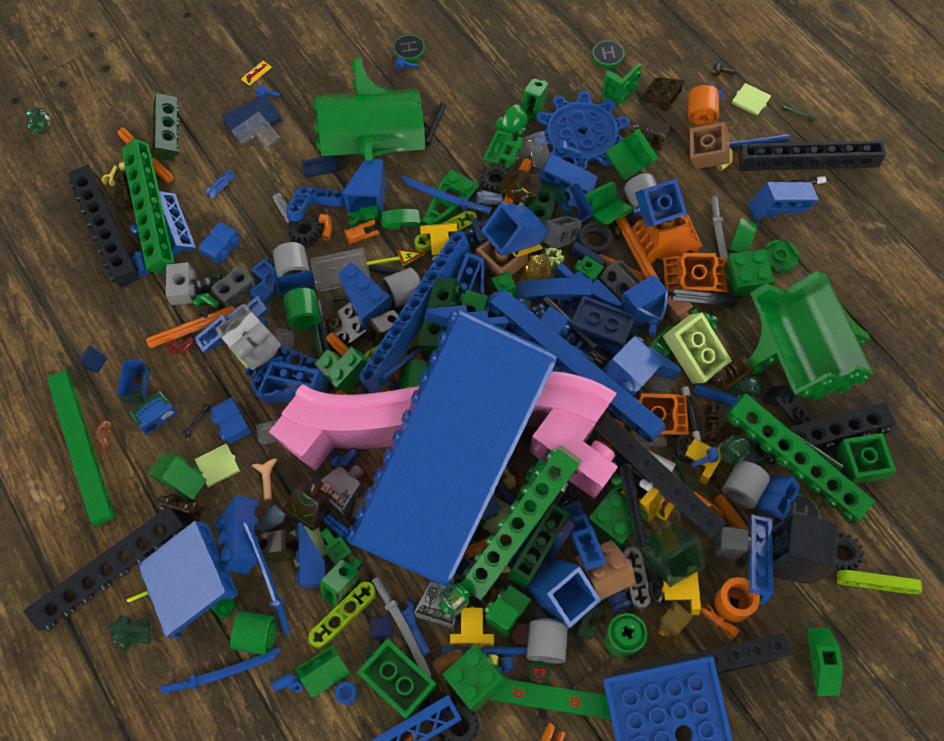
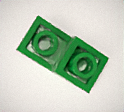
[381,209,420,230]
[728,218,758,253]

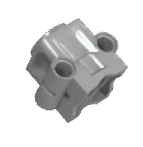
[215,304,281,370]

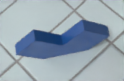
[249,259,277,303]

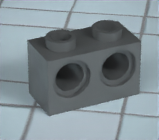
[542,215,582,249]
[600,260,642,301]
[211,266,256,308]
[713,527,751,559]

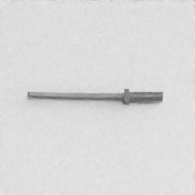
[711,196,729,282]
[371,577,431,678]

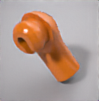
[319,214,333,241]

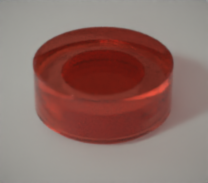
[511,623,529,646]

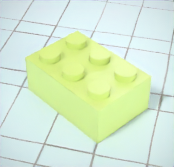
[663,312,732,384]

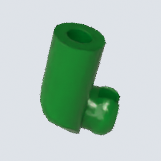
[192,293,221,310]

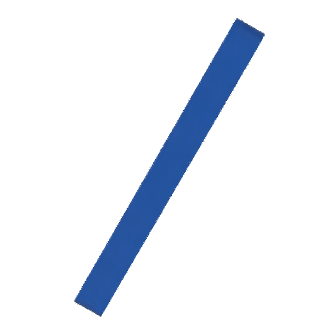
[359,231,471,393]
[488,290,665,443]

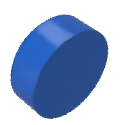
[335,681,358,705]

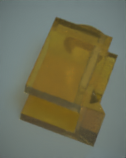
[524,254,551,281]
[658,601,692,640]

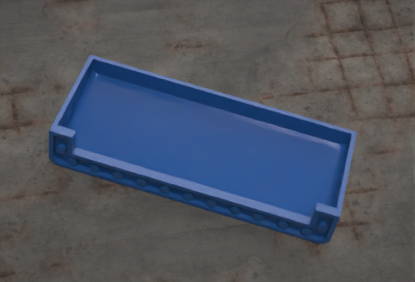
[347,307,557,586]

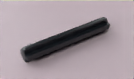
[670,289,738,307]
[620,464,648,547]

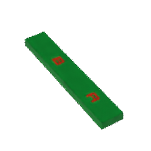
[489,680,611,720]

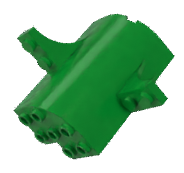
[312,57,425,161]
[746,270,874,400]

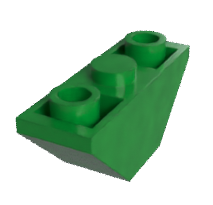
[806,628,843,696]

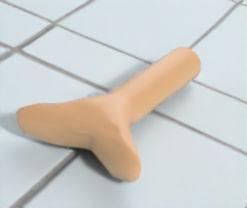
[252,459,277,501]

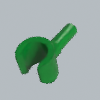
[611,471,624,489]

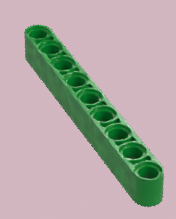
[47,370,115,527]

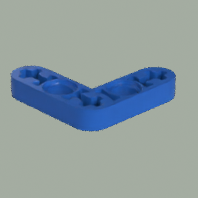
[286,187,345,221]
[251,346,320,395]

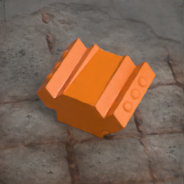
[632,214,702,264]
[663,253,728,294]
[622,393,689,435]

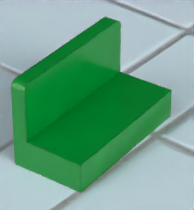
[295,645,349,698]

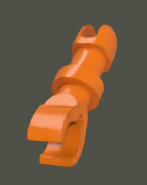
[701,605,740,640]

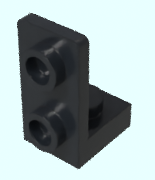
[761,385,809,425]

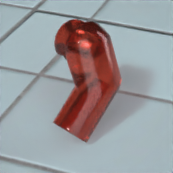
[166,336,196,354]

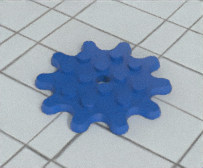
[535,91,630,170]

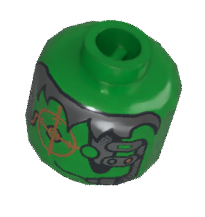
[438,583,470,616]

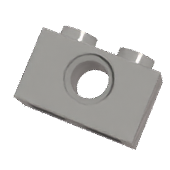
[166,262,196,305]

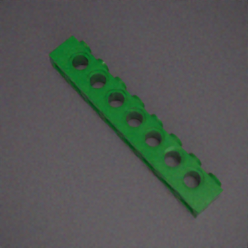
[121,138,175,274]
[725,394,875,521]
[461,445,582,600]

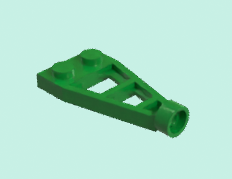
[420,170,480,226]

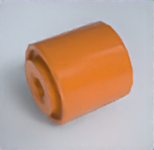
[688,85,719,126]
[714,577,760,623]

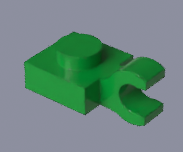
[347,205,380,227]
[320,528,352,565]

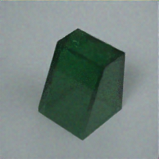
[640,523,705,587]

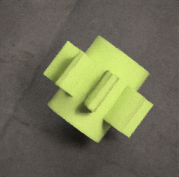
[541,248,564,270]

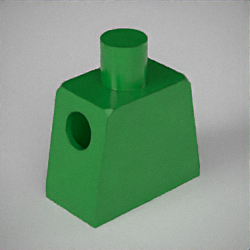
[522,79,549,121]

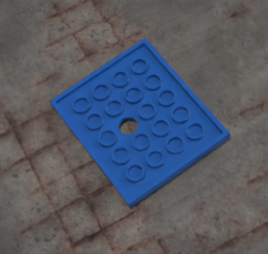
[602,655,733,741]

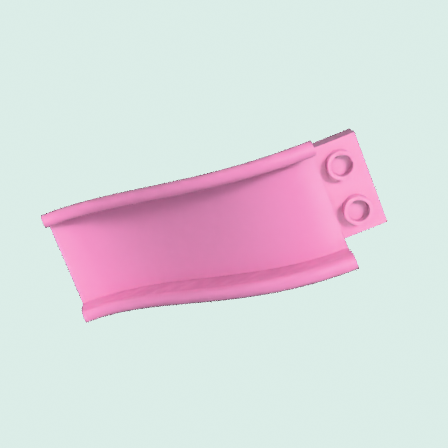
[269,371,618,499]

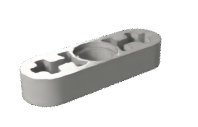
[623,547,651,610]

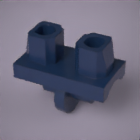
[464,217,488,247]

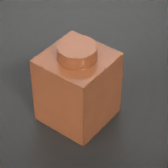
[665,296,693,324]

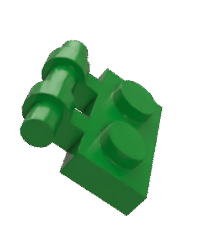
[483,129,524,170]

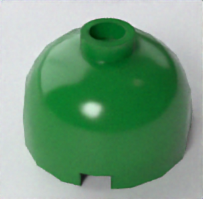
[494,103,528,137]

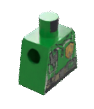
[319,557,363,607]

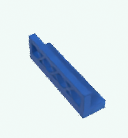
[159,191,196,257]
[749,515,773,605]
[371,695,462,741]

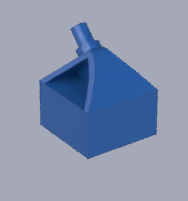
[633,178,687,228]
[621,275,668,336]

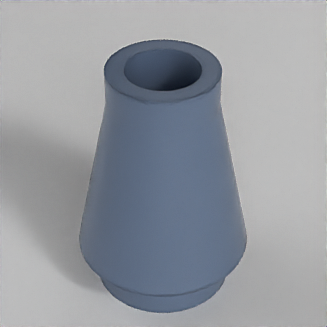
[476,190,502,206]
[256,504,286,533]

